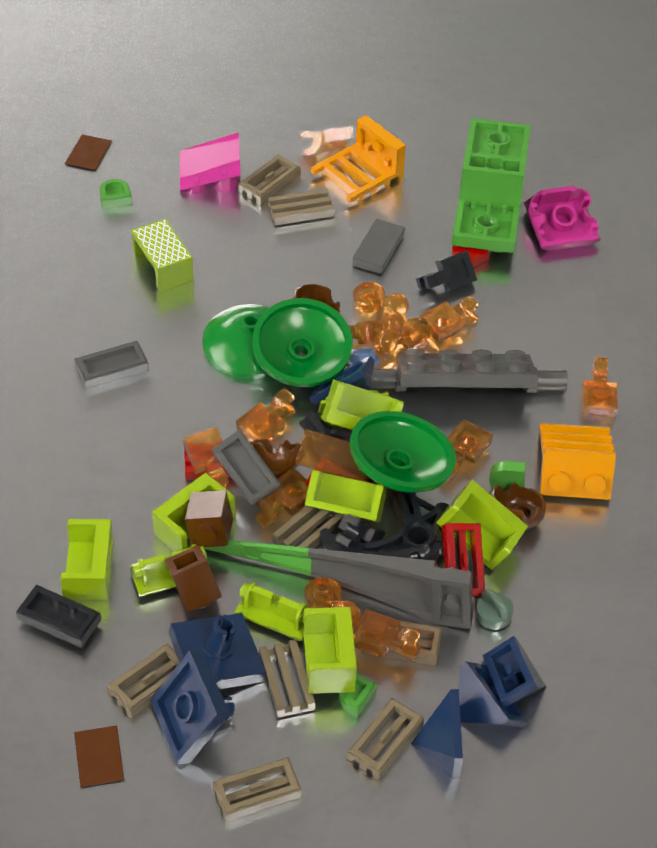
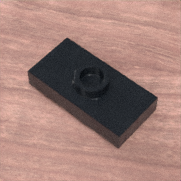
[16,584,101,648]

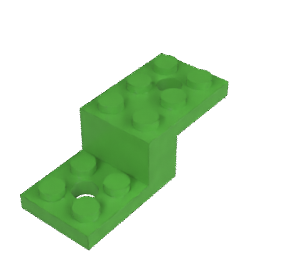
[452,118,531,253]

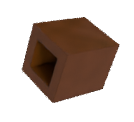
[185,490,233,547]
[165,544,222,612]

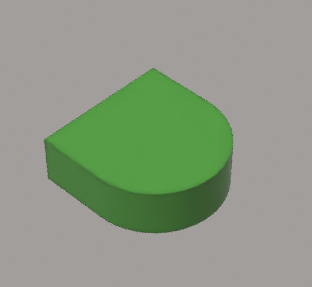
[99,179,133,209]
[489,461,526,491]

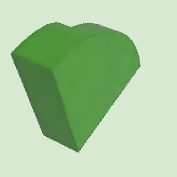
[338,673,377,719]

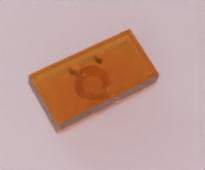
[295,429,366,481]

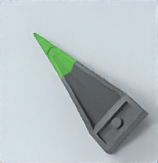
[188,539,473,629]

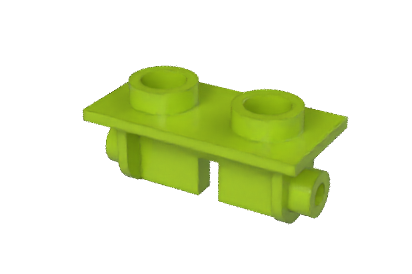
[129,544,207,597]
[234,582,308,642]

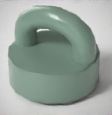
[475,589,514,630]

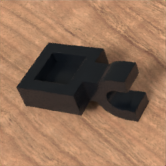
[416,250,477,292]
[335,514,386,547]

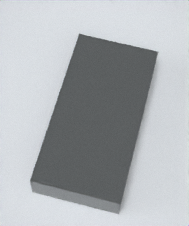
[352,219,405,274]
[74,341,149,389]
[211,429,282,508]

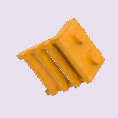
[311,115,406,203]
[539,423,616,500]

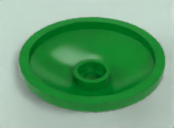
[252,298,353,387]
[202,304,299,380]
[349,411,456,493]

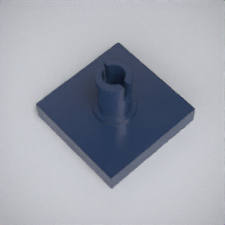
[169,613,266,689]
[150,650,235,764]

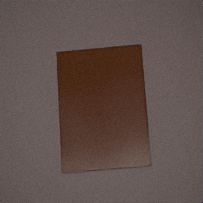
[65,134,112,170]
[74,725,125,787]

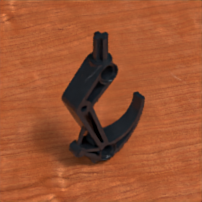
[299,411,449,562]

